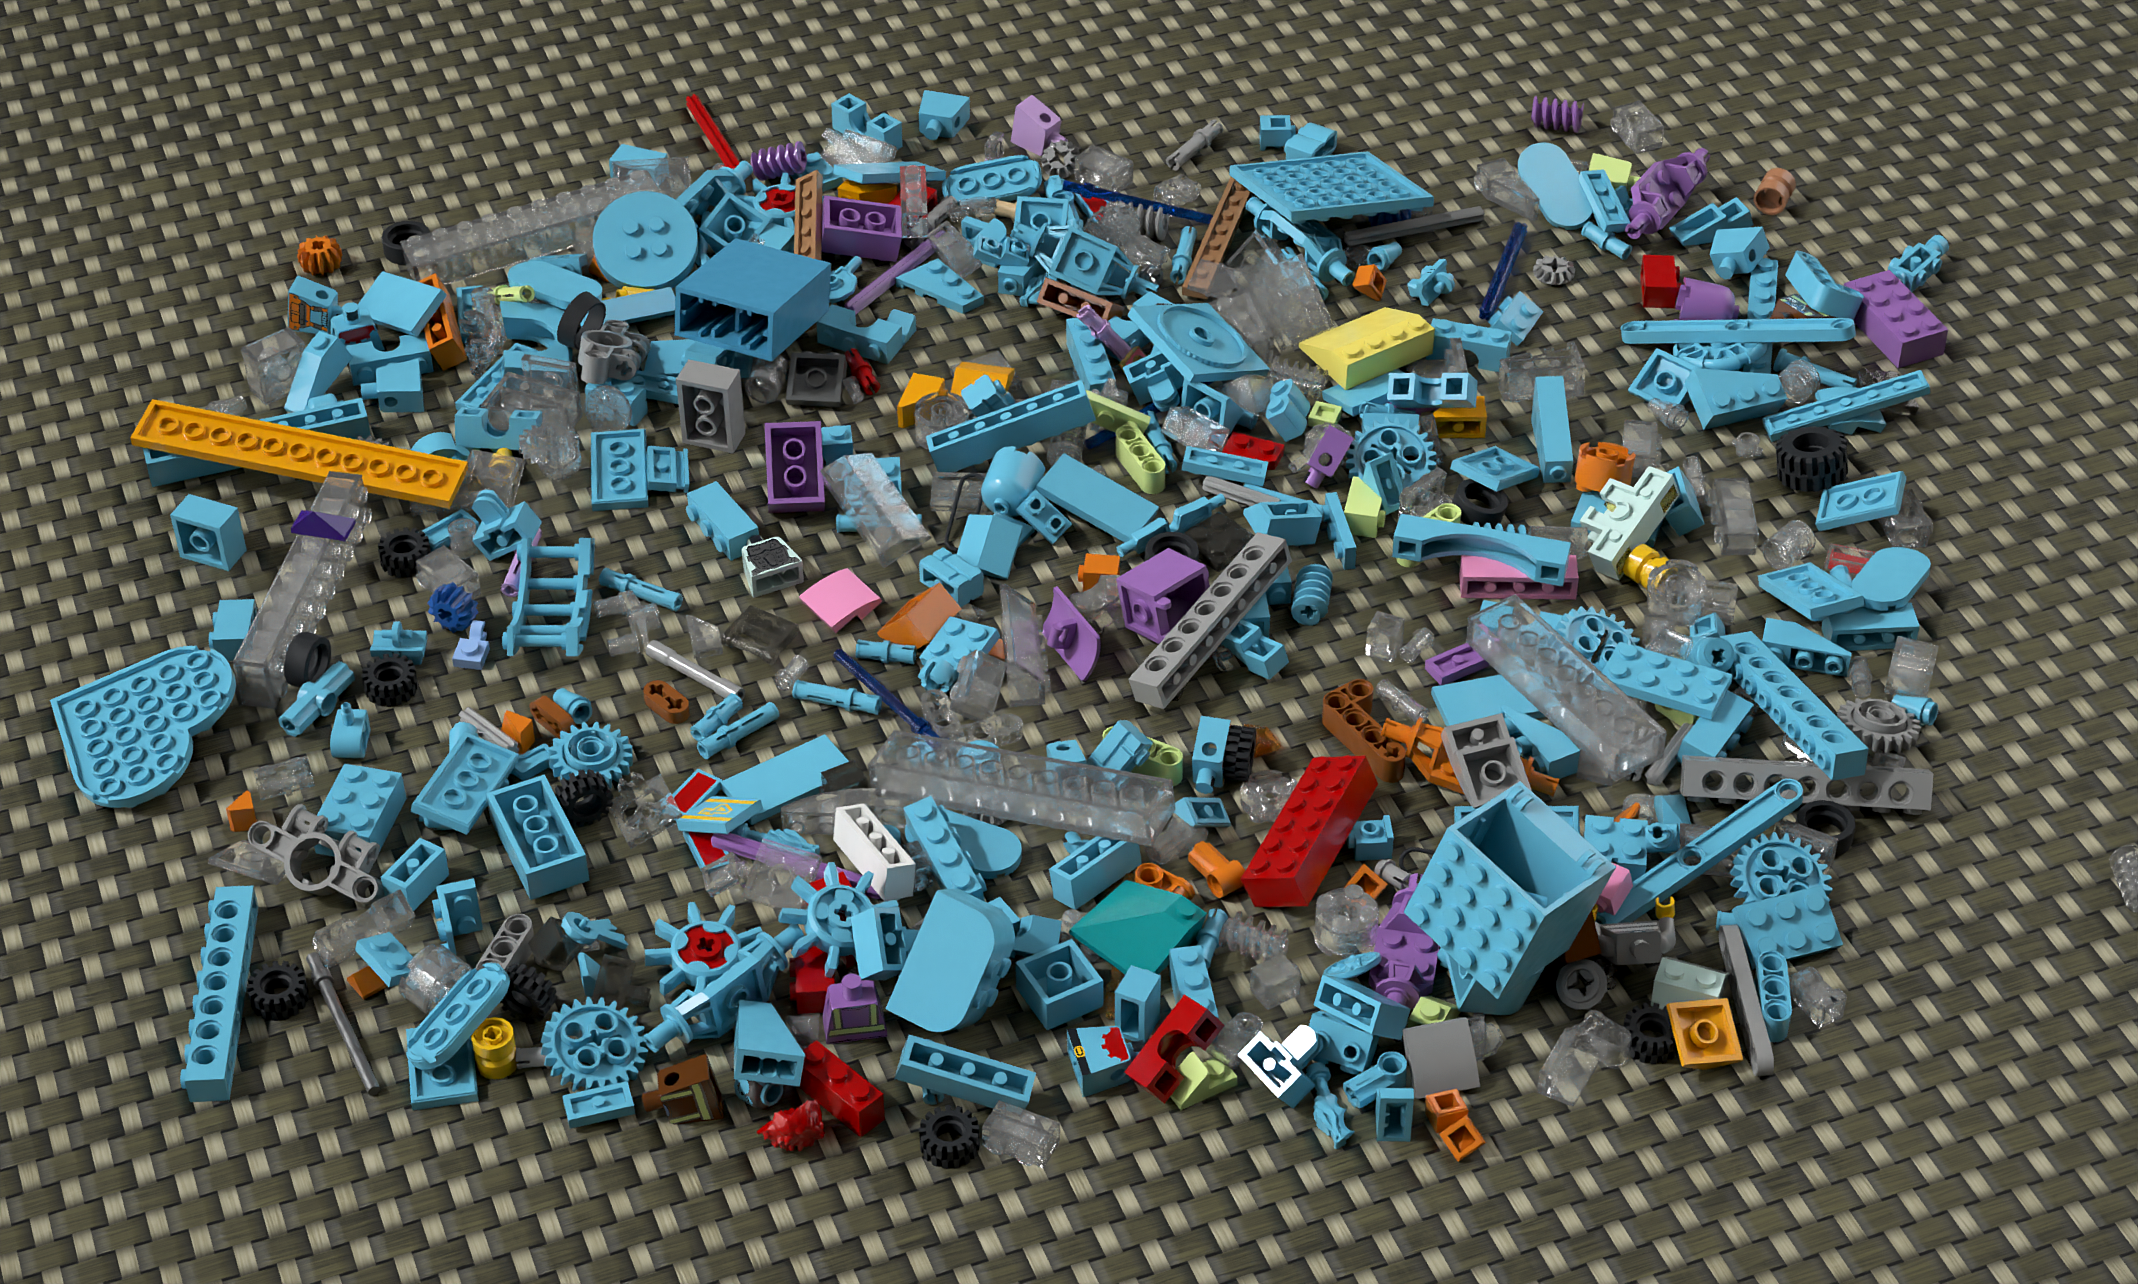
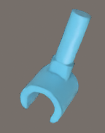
[1063,831,1090,854]

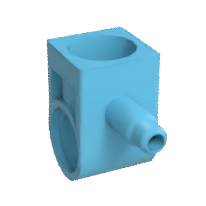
[330,702,371,758]

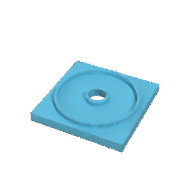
[1128,303,1270,383]

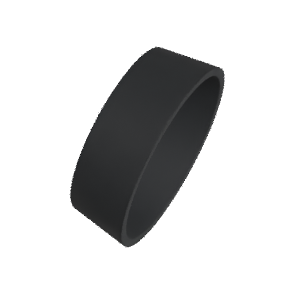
[557,291,606,350]

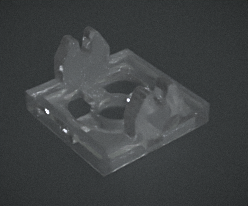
[459,304,507,377]
[609,772,683,849]

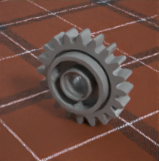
[1837,698,1921,753]

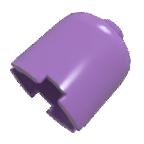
[1674,277,1739,320]

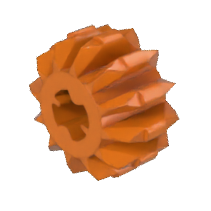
[297,235,342,276]

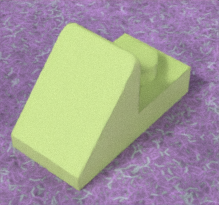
[1170,1052,1237,1110]

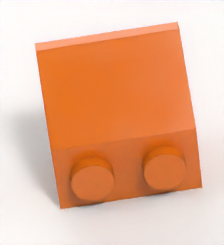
[877,582,962,649]

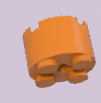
[1574,442,1636,492]

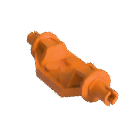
[1380,717,1560,797]

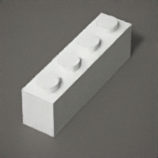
[833,803,916,901]

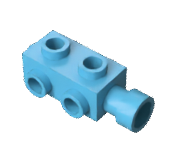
[1888,235,1949,292]

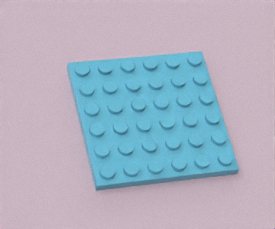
[1229,151,1434,224]

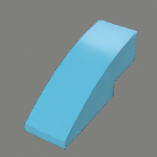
[1669,197,1753,246]

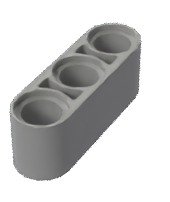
[476,914,535,971]

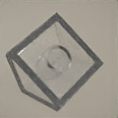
[1215,374,1277,416]

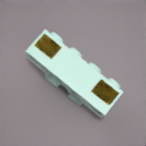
[1580,466,1680,580]

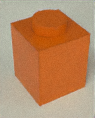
[1078,553,1120,596]

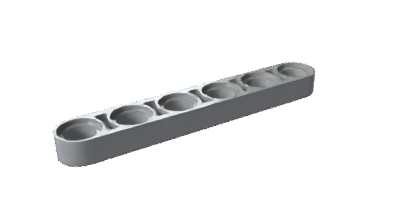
[1719,924,1774,1076]

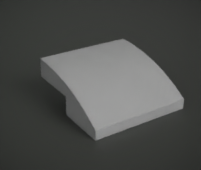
[1402,1017,1480,1099]

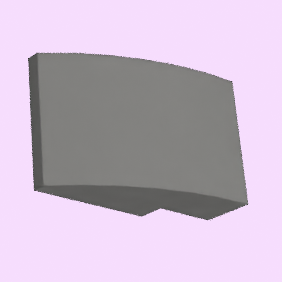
[1441,713,1532,808]

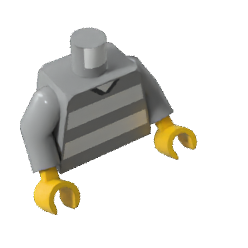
[1592,897,1676,965]

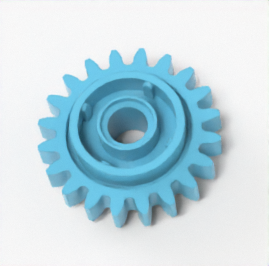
[549,722,633,788]

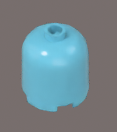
[981,446,1045,517]

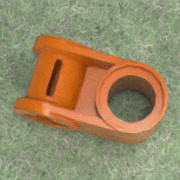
[1135,863,1195,901]

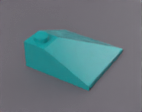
[1069,880,1207,974]

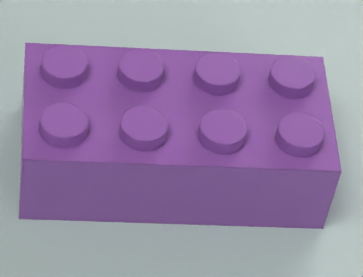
[1844,270,1948,368]

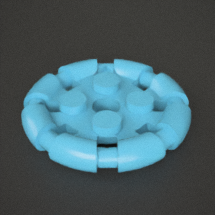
[1673,342,1770,371]

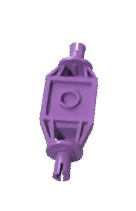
[1625,148,1710,239]
[1369,873,1440,1009]

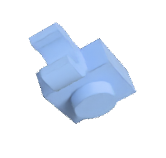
[452,620,490,670]

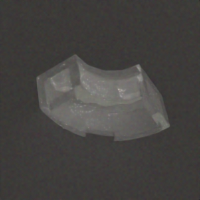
[1070,575,1123,634]

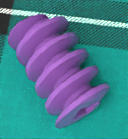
[1531,96,1584,133]
[751,141,807,181]

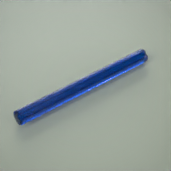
[1479,222,1528,321]

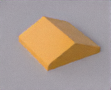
[950,362,1015,400]
[1666,998,1743,1070]

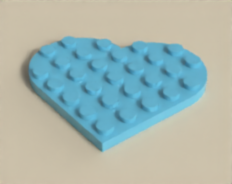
[50,646,236,808]

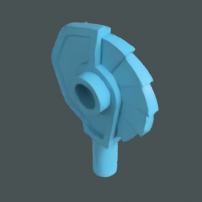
[829,256,862,304]

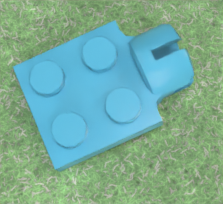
[918,616,1000,696]

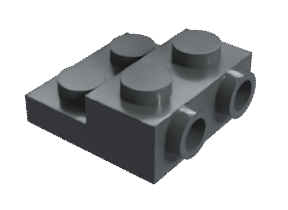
[786,351,847,407]

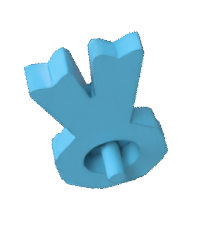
[561,912,629,949]

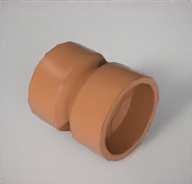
[1753,168,1796,215]

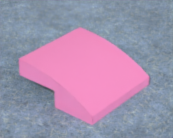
[799,568,882,633]

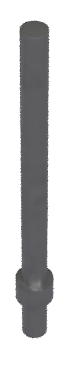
[306,952,380,1096]

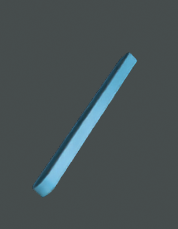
[1620,318,1856,344]
[1595,778,1803,924]

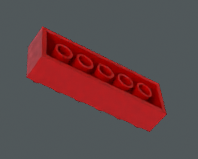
[1241,755,1378,907]

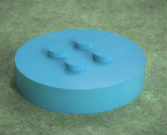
[593,191,698,290]

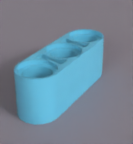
[1754,950,1792,1042]

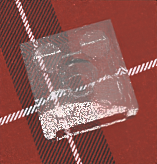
[241,327,306,406]

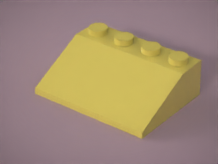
[1299,307,1435,390]

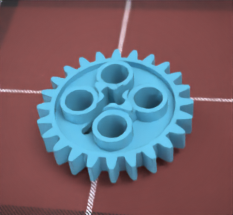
[1346,417,1436,501]
[1552,606,1644,690]
[1730,832,1832,905]
[541,997,648,1092]

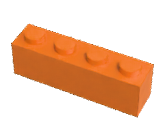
[418,273,467,371]

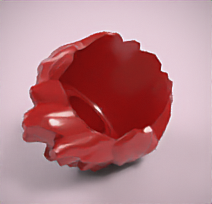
[757,1099,825,1151]

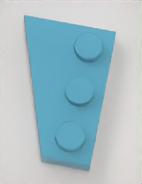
[896,258,984,314]

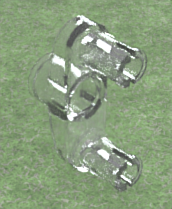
[593,590,662,658]

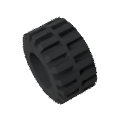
[1776,426,1848,492]

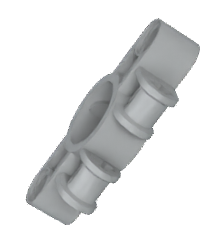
[578,320,651,384]
[248,804,385,907]

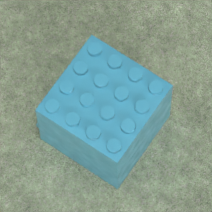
[1404,781,1616,999]

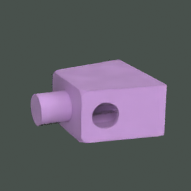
[1011,95,1068,156]

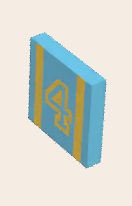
[676,796,763,834]

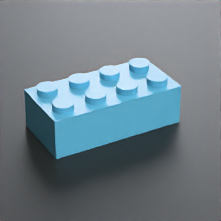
[486,774,589,900]

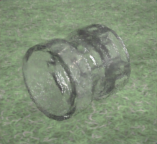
[448,518,479,558]

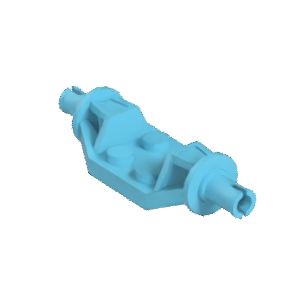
[676,161,753,230]
[1246,197,1356,286]
[1010,221,1159,299]
[643,924,804,1053]

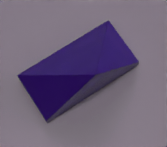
[291,510,356,541]

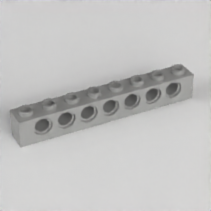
[1128,532,1292,709]
[1680,755,1934,815]

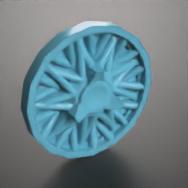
[1323,952,1382,979]

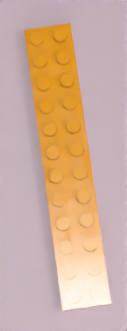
[130,399,468,509]

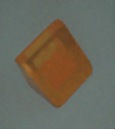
[1244,724,1281,758]

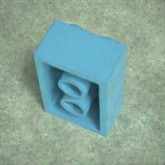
[314,764,407,857]

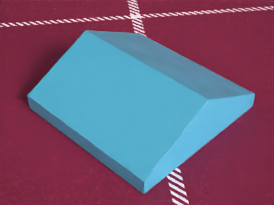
[1012,196,1069,246]
[1628,348,1699,414]
[957,514,1023,580]

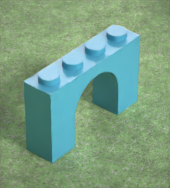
[497,301,574,392]

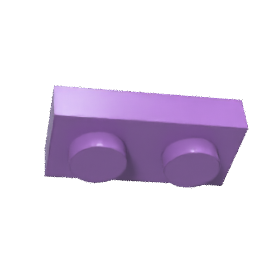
[1425,640,1491,685]

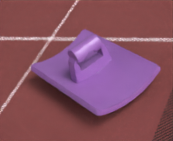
[1040,586,1101,682]

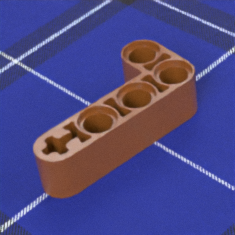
[1322,679,1406,783]

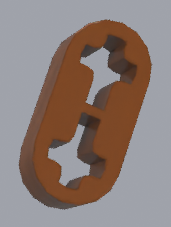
[643,680,690,724]
[529,695,577,739]

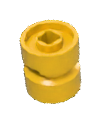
[1623,544,1678,596]
[471,1017,519,1080]

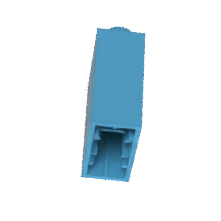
[675,238,831,361]

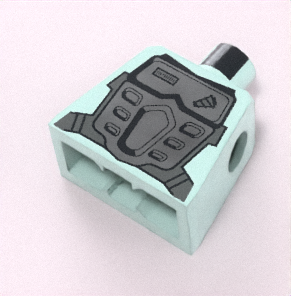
[742,535,804,598]

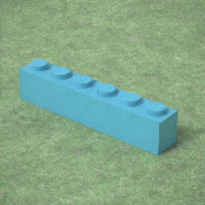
[926,380,1096,477]

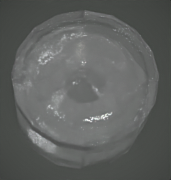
[1778,360,1821,403]

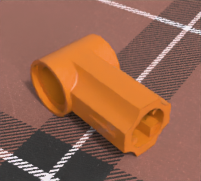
[1188,841,1245,898]

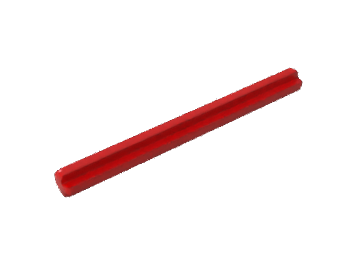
[686,94,747,181]

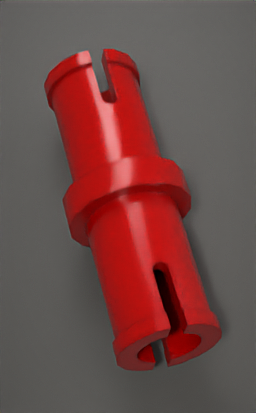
[844,348,880,395]

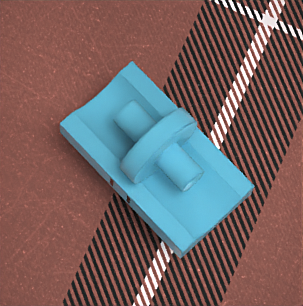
[1408,259,1455,306]
[1016,489,1072,545]
[370,621,428,665]

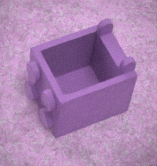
[1116,548,1210,644]

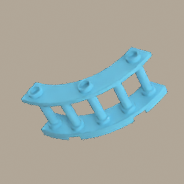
[502,538,595,656]

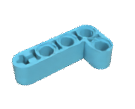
[1785,251,1864,320]

